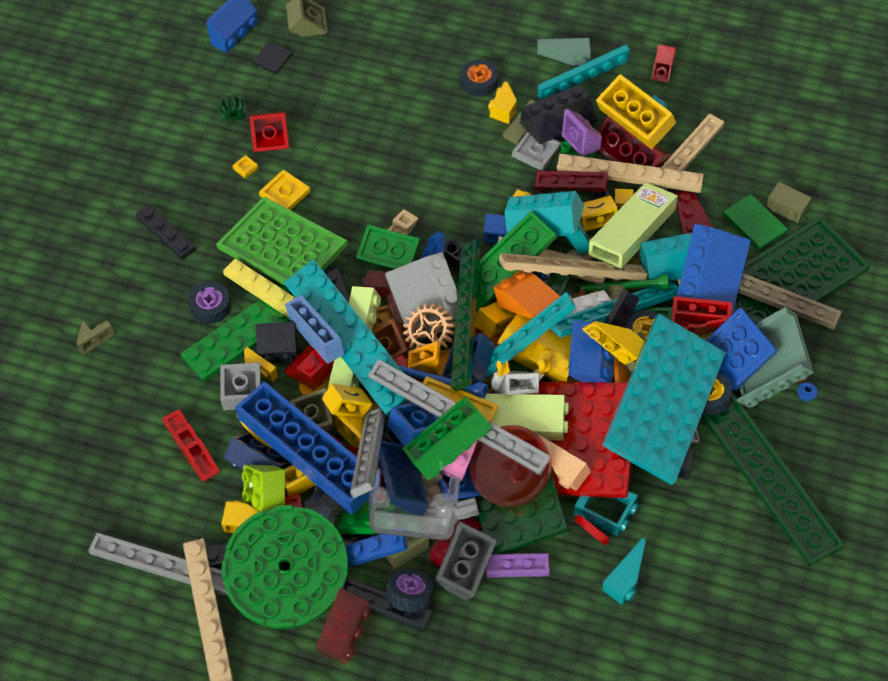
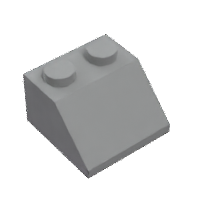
[220,363,262,411]

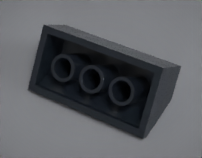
[520,85,597,144]

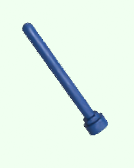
[399,366,488,399]

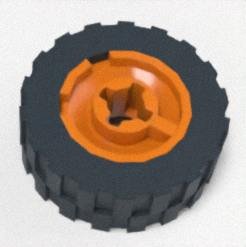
[461,59,499,97]

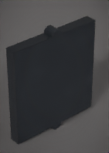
[252,42,292,74]

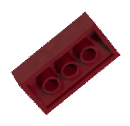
[598,116,671,168]

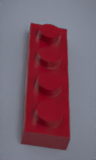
[534,171,609,192]

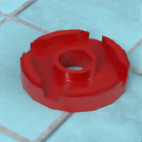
[574,514,611,545]

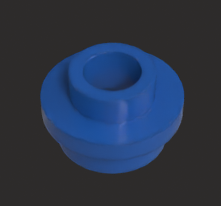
[797,382,817,401]

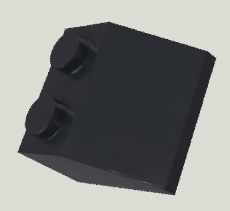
[255,322,298,364]

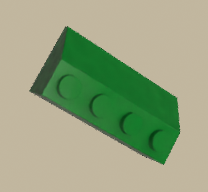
[402,396,492,481]

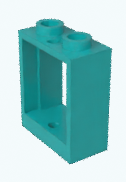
[574,491,639,536]

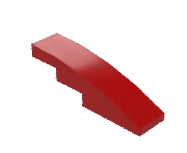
[162,409,220,482]

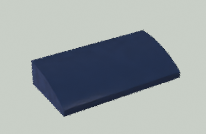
[379,440,429,516]

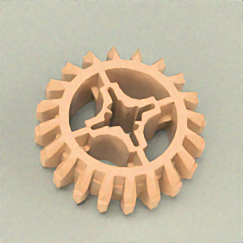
[403,303,455,353]

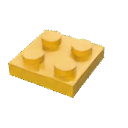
[259,170,310,210]

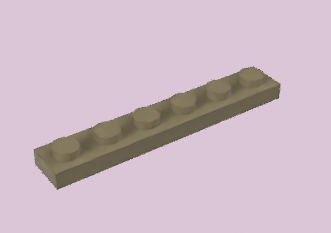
[738,273,842,330]

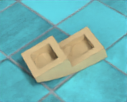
[387,210,418,235]

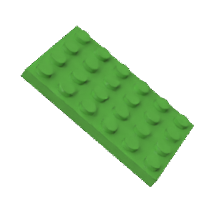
[216,197,348,287]

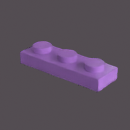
[486,554,549,577]

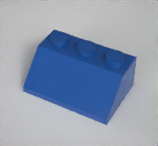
[206,0,258,53]
[568,320,614,383]

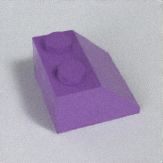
[562,109,602,157]

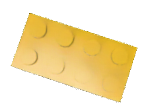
[596,74,676,149]

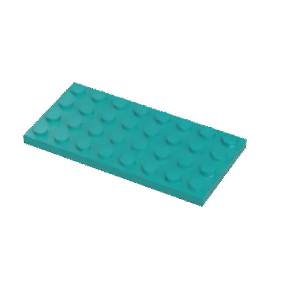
[602,314,726,485]

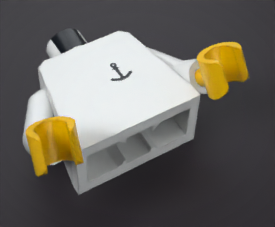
[491,359,551,395]

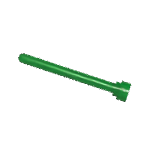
[578,274,670,292]

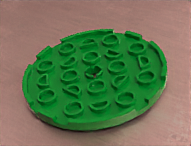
[222,505,348,629]

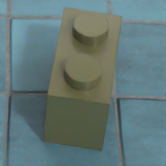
[766,182,811,223]

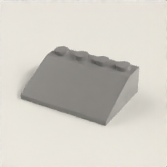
[385,252,458,343]

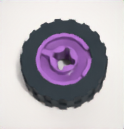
[188,281,232,324]
[386,568,434,613]

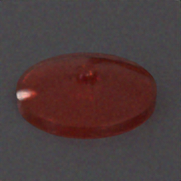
[470,425,551,507]

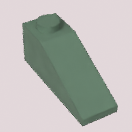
[537,38,591,65]

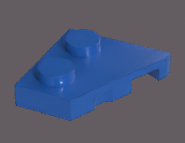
[420,231,446,259]

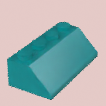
[505,191,584,236]
[639,233,692,282]

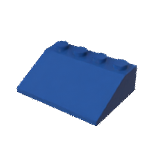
[677,224,751,314]

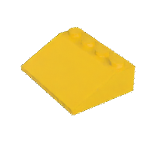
[497,314,572,382]

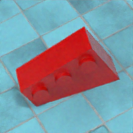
[671,296,732,335]

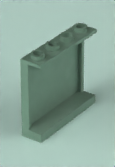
[737,307,814,408]

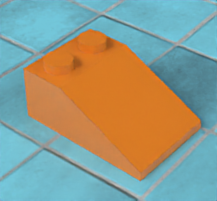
[493,270,560,319]

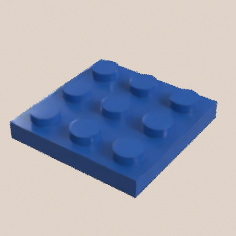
[706,308,778,391]

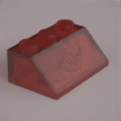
[315,588,370,665]

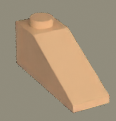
[536,434,591,491]

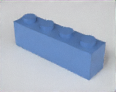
[285,295,344,364]

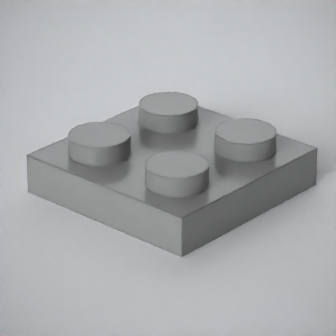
[512,132,561,171]

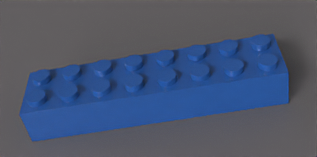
[235,382,381,514]

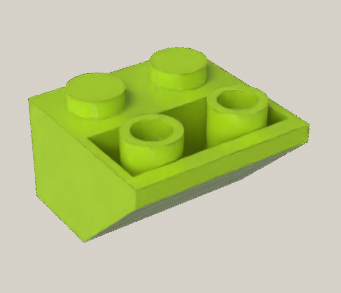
[242,464,285,512]

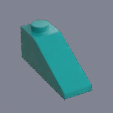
[602,538,646,605]

